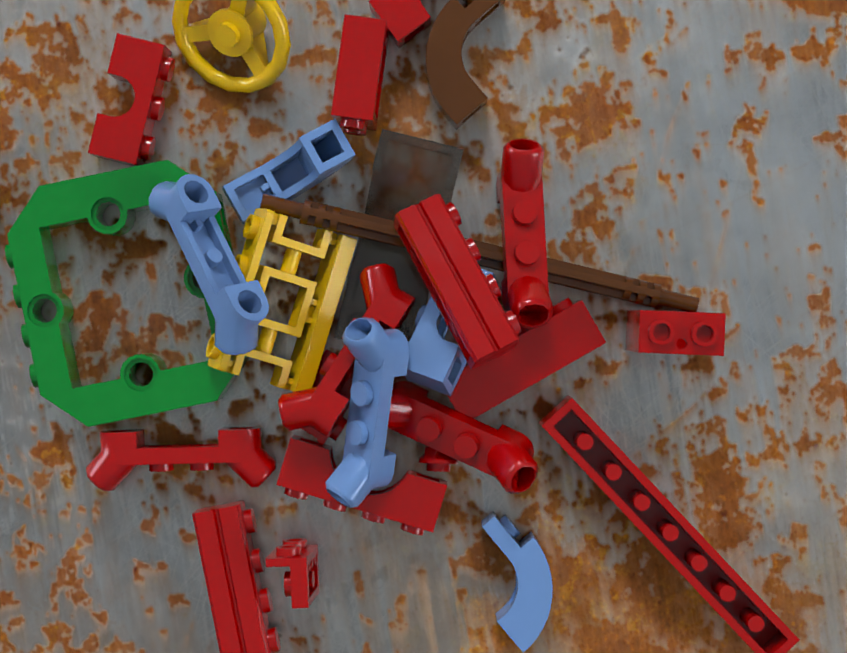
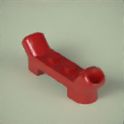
[496,138,554,328]
[278,263,416,437]
[388,381,538,494]
[86,427,276,491]

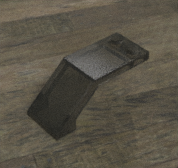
[334,129,464,341]

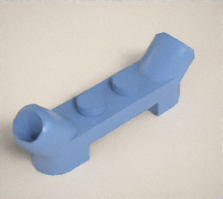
[149,174,269,355]
[325,317,409,508]

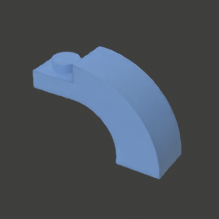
[222,119,356,224]
[481,512,553,653]

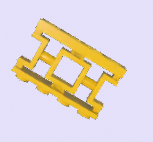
[206,208,358,392]

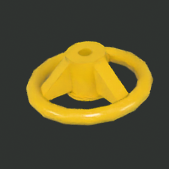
[172,0,291,93]

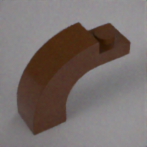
[426,0,505,130]

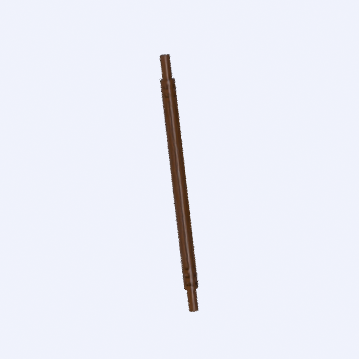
[260,194,699,312]

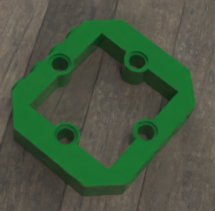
[5,160,250,427]

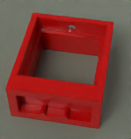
[331,14,389,136]
[625,310,726,356]

